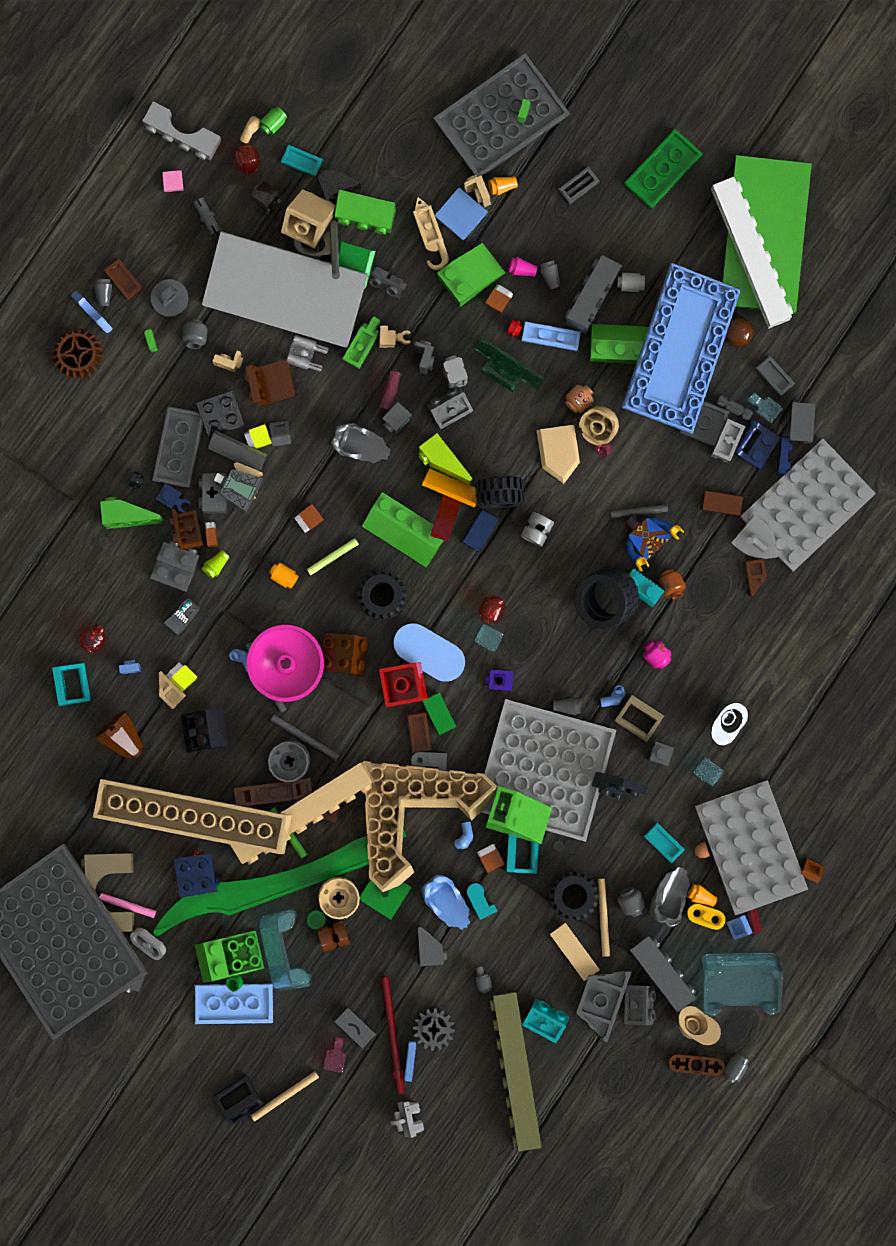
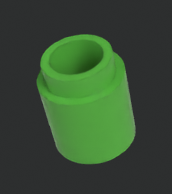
[259,107,287,135]

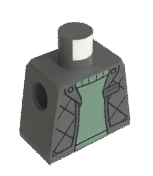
[213,469,263,513]

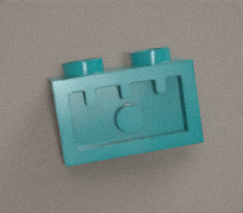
[522,999,569,1043]

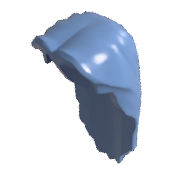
[421,874,470,930]

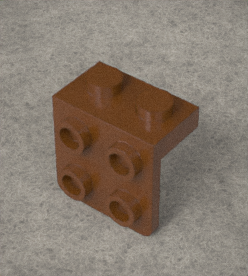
[245,360,295,406]
[322,633,368,676]

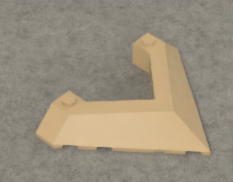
[363,761,497,892]

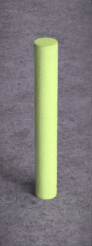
[307,538,359,575]

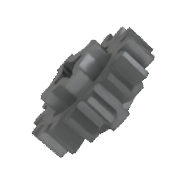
[413,1008,455,1051]

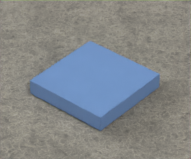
[435,188,488,241]

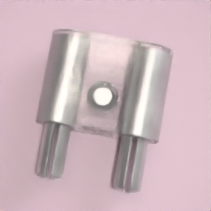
[286,335,328,372]

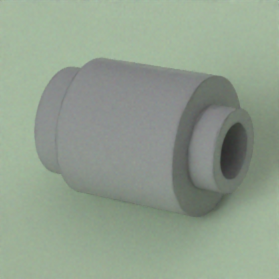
[617,272,645,292]

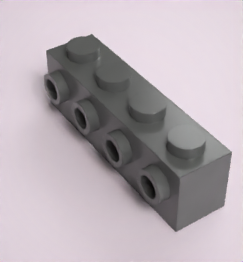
[629,935,696,1012]

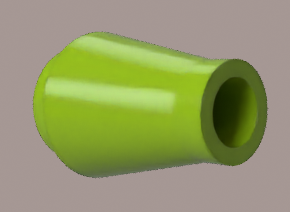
[201,550,229,579]

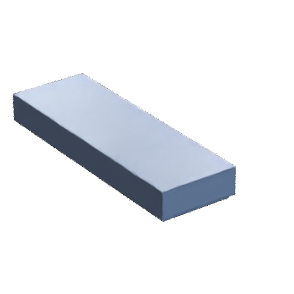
[521,322,581,351]

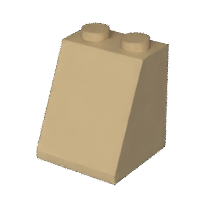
[281,189,336,248]

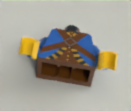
[625,515,684,572]

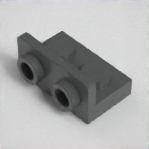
[427,387,473,430]
[624,985,656,1025]

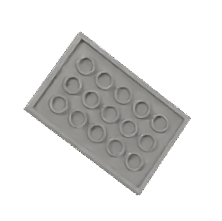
[740,439,876,572]
[695,780,808,916]

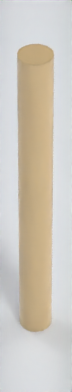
[597,879,610,957]
[251,1071,319,1121]

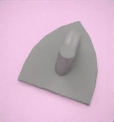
[732,514,778,559]

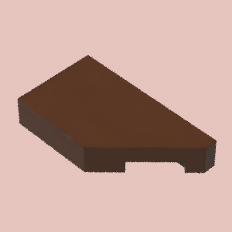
[744,559,767,597]

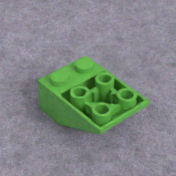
[486,786,552,844]
[195,931,264,983]

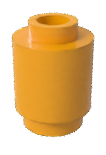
[269,563,299,589]

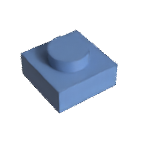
[119,660,141,674]
[726,915,752,940]

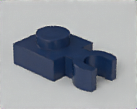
[156,483,192,513]

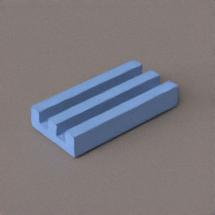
[404,1041,416,1082]

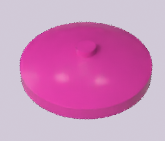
[247,625,324,702]

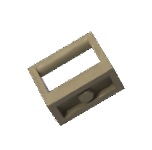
[614,695,664,742]

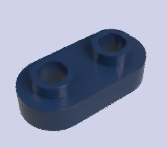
[777,436,793,474]

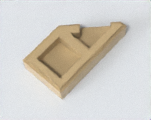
[159,671,186,709]

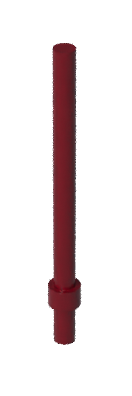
[381,977,405,1095]

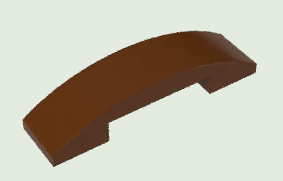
[234,778,312,806]

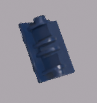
[174,853,219,897]

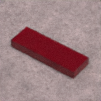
[430,494,461,542]

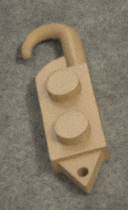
[413,197,449,270]

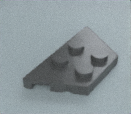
[576,970,631,1042]

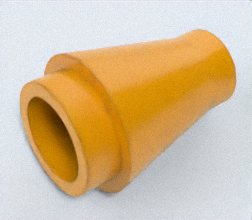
[488,176,518,196]
[687,884,717,907]

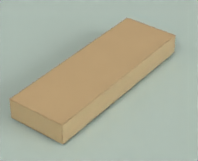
[550,923,600,981]

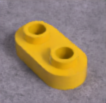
[687,904,725,930]

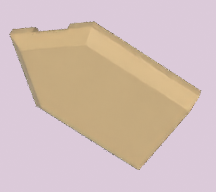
[537,425,580,484]

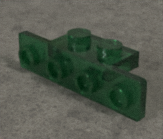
[475,337,544,393]

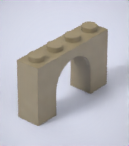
[81,853,134,932]

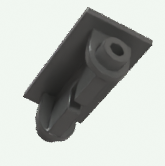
[368,266,407,299]

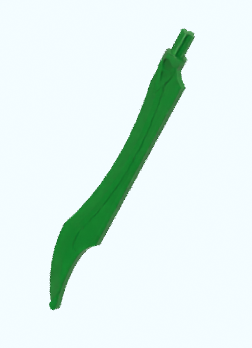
[153,828,406,936]

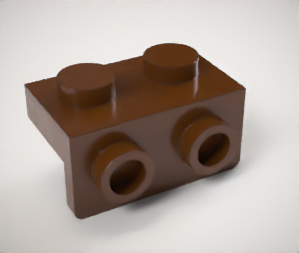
[170,509,203,550]

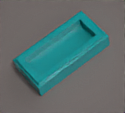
[281,145,323,178]
[643,823,685,863]

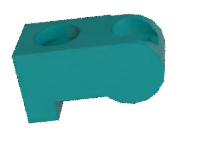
[467,883,497,920]

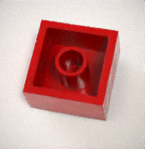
[379,662,428,707]

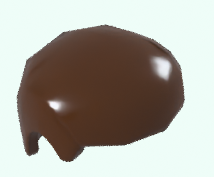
[725,317,753,347]

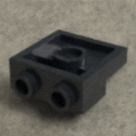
[592,771,648,800]

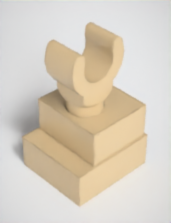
[379,326,411,348]

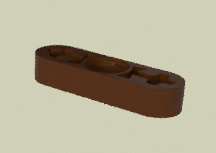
[668,1054,725,1076]

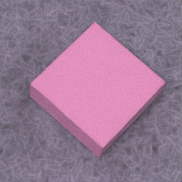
[163,170,184,192]

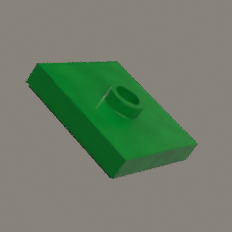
[360,880,411,920]

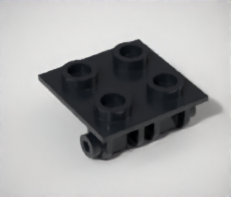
[196,390,244,438]

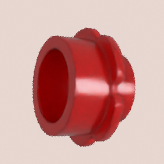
[507,320,522,338]

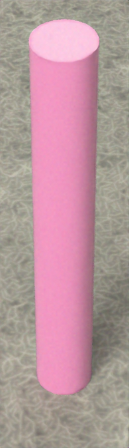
[99,893,156,918]

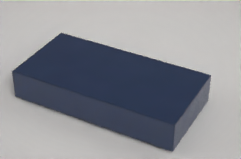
[463,510,499,552]

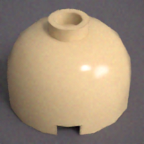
[579,406,619,445]

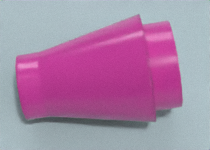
[508,257,537,277]

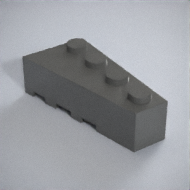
[564,255,622,335]

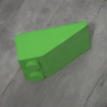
[437,243,505,307]
[100,497,164,529]

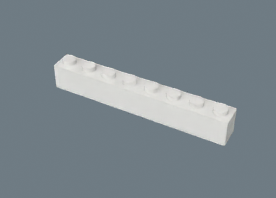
[711,177,793,329]

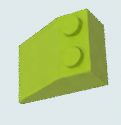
[418,433,473,485]

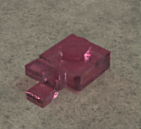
[323,1037,347,1073]

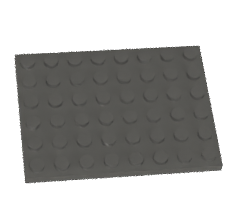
[0,844,148,1040]

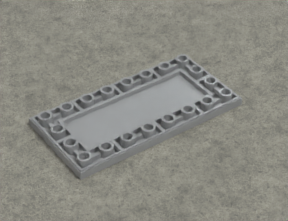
[202,231,368,348]

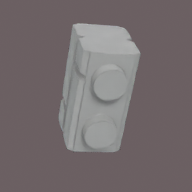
[443,355,468,389]

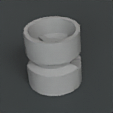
[520,512,554,547]

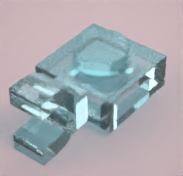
[747,393,783,424]

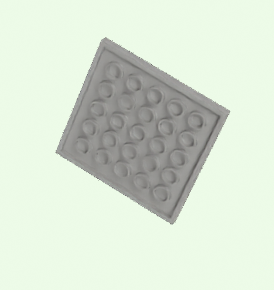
[481,699,616,842]

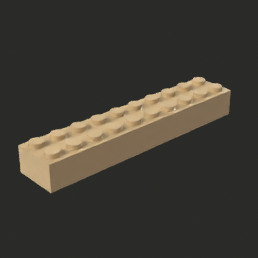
[93,779,292,854]

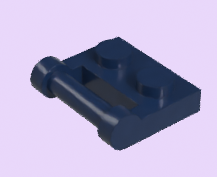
[734,419,781,470]

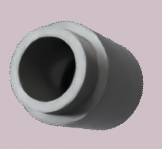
[723,1053,749,1083]

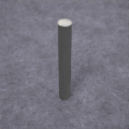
[610,504,668,519]

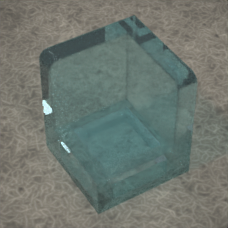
[474,624,504,652]
[693,757,724,787]

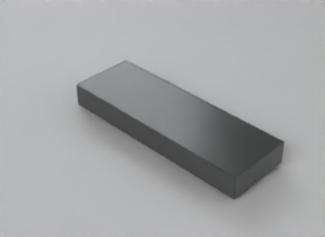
[208,430,267,471]

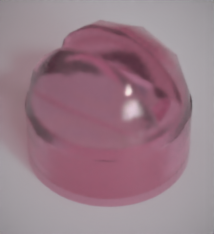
[596,443,612,458]

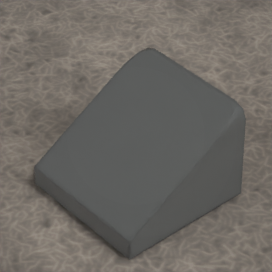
[269,421,291,446]

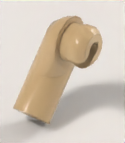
[240,116,261,143]

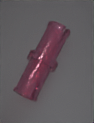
[380,370,402,410]

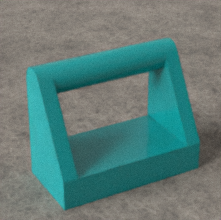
[52,663,91,707]
[506,835,539,874]

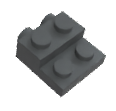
[150,540,200,592]

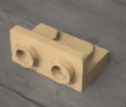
[464,175,491,207]

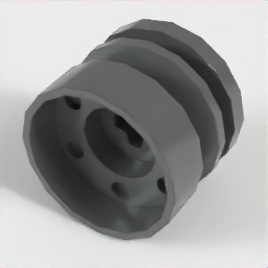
[268,740,311,782]

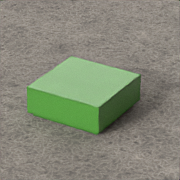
[517,99,531,123]
[144,329,158,352]

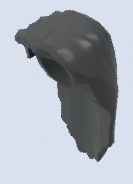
[331,423,390,463]
[650,867,690,927]

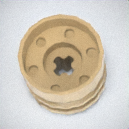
[318,876,360,919]

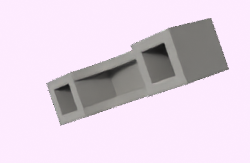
[143,101,221,161]

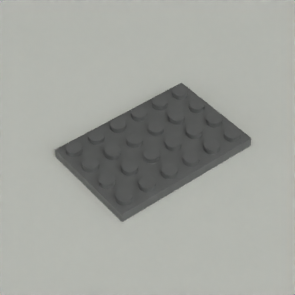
[433,53,570,177]

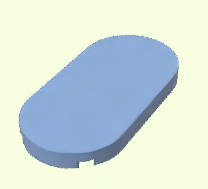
[394,624,465,682]

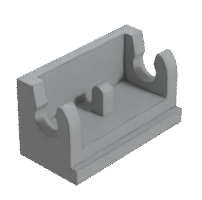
[711,419,745,462]

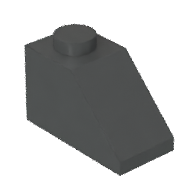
[418,926,447,966]

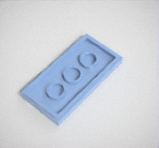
[195,984,273,1024]

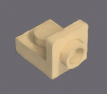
[213,351,244,372]

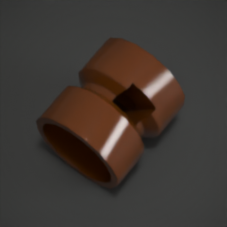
[317,921,350,953]

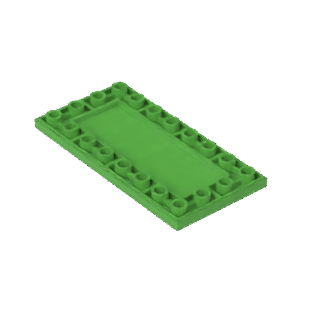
[722,155,812,313]

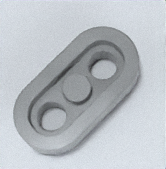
[130,928,166,960]

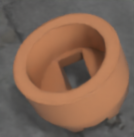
[695,842,710,858]

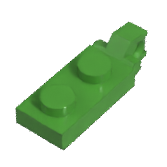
[343,316,380,369]

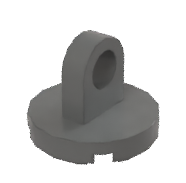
[151,279,189,317]

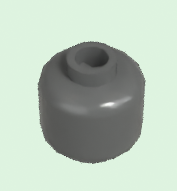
[182,319,208,349]
[617,887,646,917]

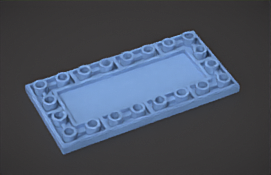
[622,263,741,434]

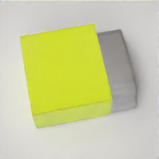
[244,424,272,449]
[166,662,197,692]

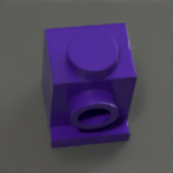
[485,670,513,692]

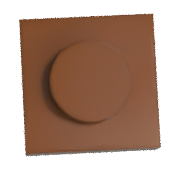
[801,858,824,883]

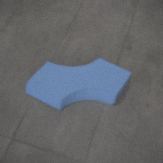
[71,291,112,333]

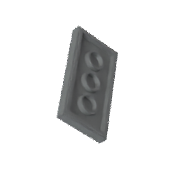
[152,406,203,488]

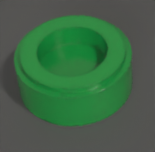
[307,910,326,930]

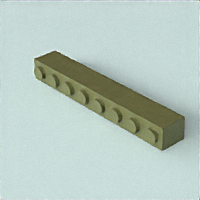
[490,991,542,1151]

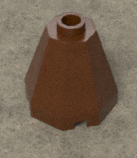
[95,710,143,759]

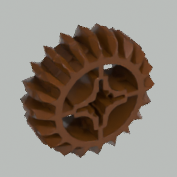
[52,328,104,379]

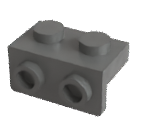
[414,340,435,375]

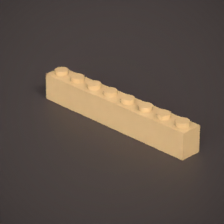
[230,762,375,865]

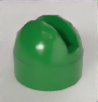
[226,975,243,992]

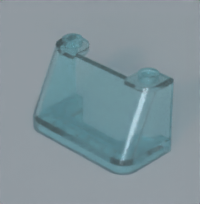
[259,908,312,991]
[702,953,783,1016]

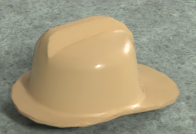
[678,1006,721,1045]

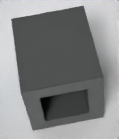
[382,402,412,434]
[648,742,674,767]

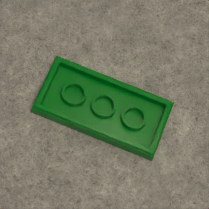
[624,129,703,210]

